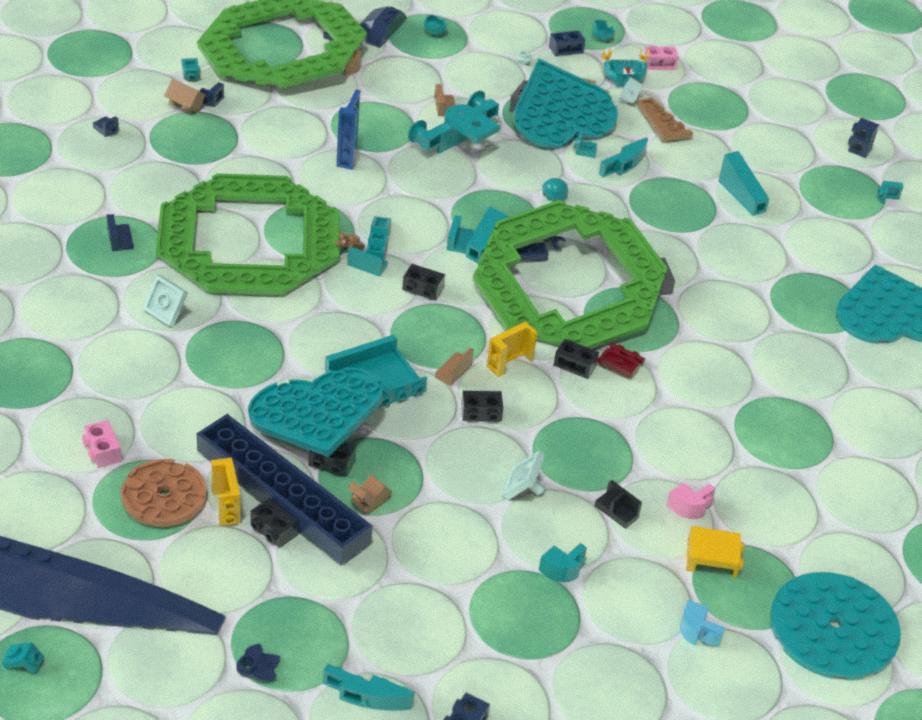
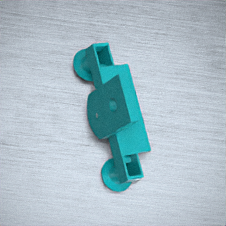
[408,90,500,154]

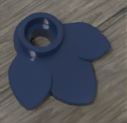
[236,644,280,682]

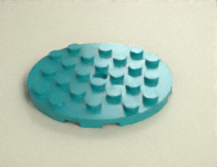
[770,572,901,680]

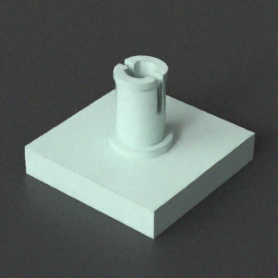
[142,275,188,326]
[502,451,545,500]

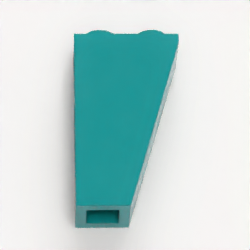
[718,151,769,216]
[466,206,510,264]

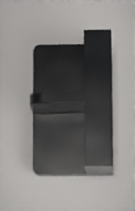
[594,480,642,529]

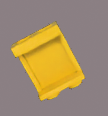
[486,321,538,377]
[211,458,240,526]
[686,526,744,578]

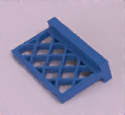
[336,89,360,170]

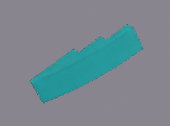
[366,216,392,260]

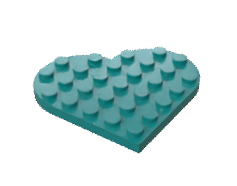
[514,58,618,148]
[836,264,922,344]
[248,368,384,457]

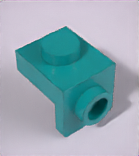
[181,58,200,80]
[877,181,903,204]
[2,642,44,674]

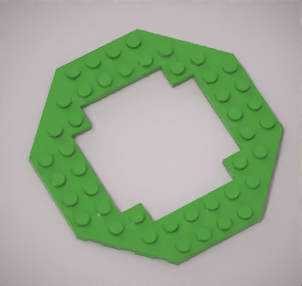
[197,0,367,88]
[156,173,339,295]
[473,200,667,349]

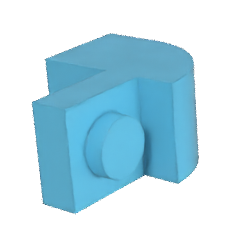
[680,600,725,647]

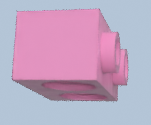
[644,46,679,70]
[82,420,122,468]

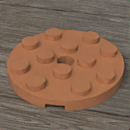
[121,459,206,528]

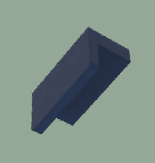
[106,214,134,251]

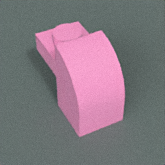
[667,483,716,519]

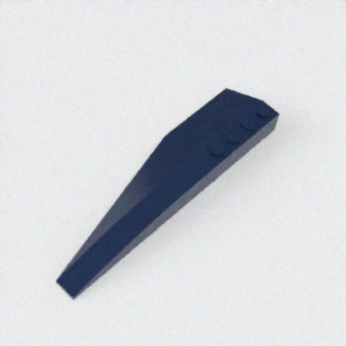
[0,536,226,635]

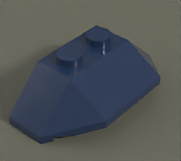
[360,6,407,48]

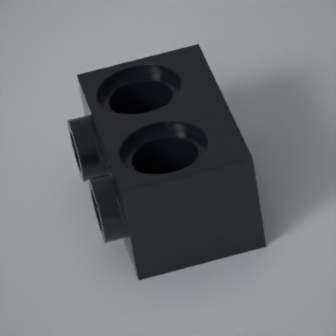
[402,264,445,301]
[553,339,599,379]
[461,390,503,422]
[308,443,356,477]
[250,498,299,548]

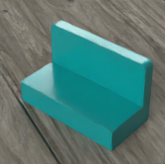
[446,215,474,254]
[347,247,388,277]

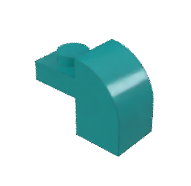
[538,543,587,582]

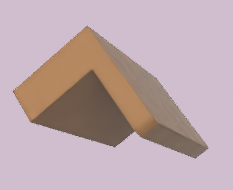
[434,84,455,116]
[435,348,474,386]

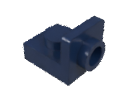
[200,82,224,107]
[93,116,119,137]

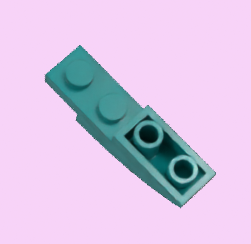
[599,137,648,177]
[323,664,415,711]

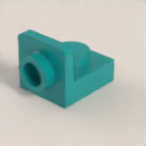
[573,133,597,158]

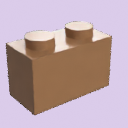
[164,78,206,113]

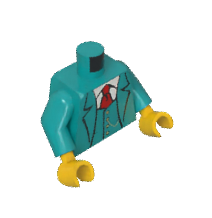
[601,49,650,87]

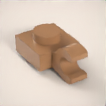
[334,232,365,251]

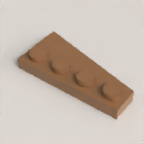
[637,98,693,142]

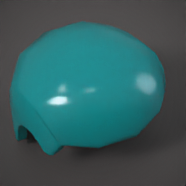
[424,15,448,35]
[592,19,615,41]
[542,178,568,201]

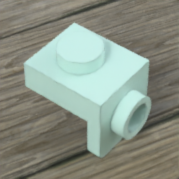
[619,78,643,104]

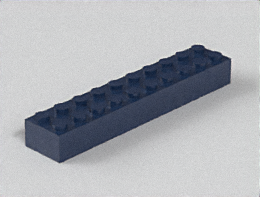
[196,414,373,565]

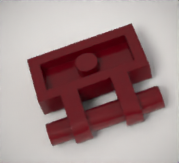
[598,343,646,378]

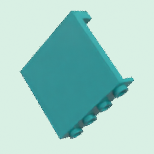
[325,335,427,408]

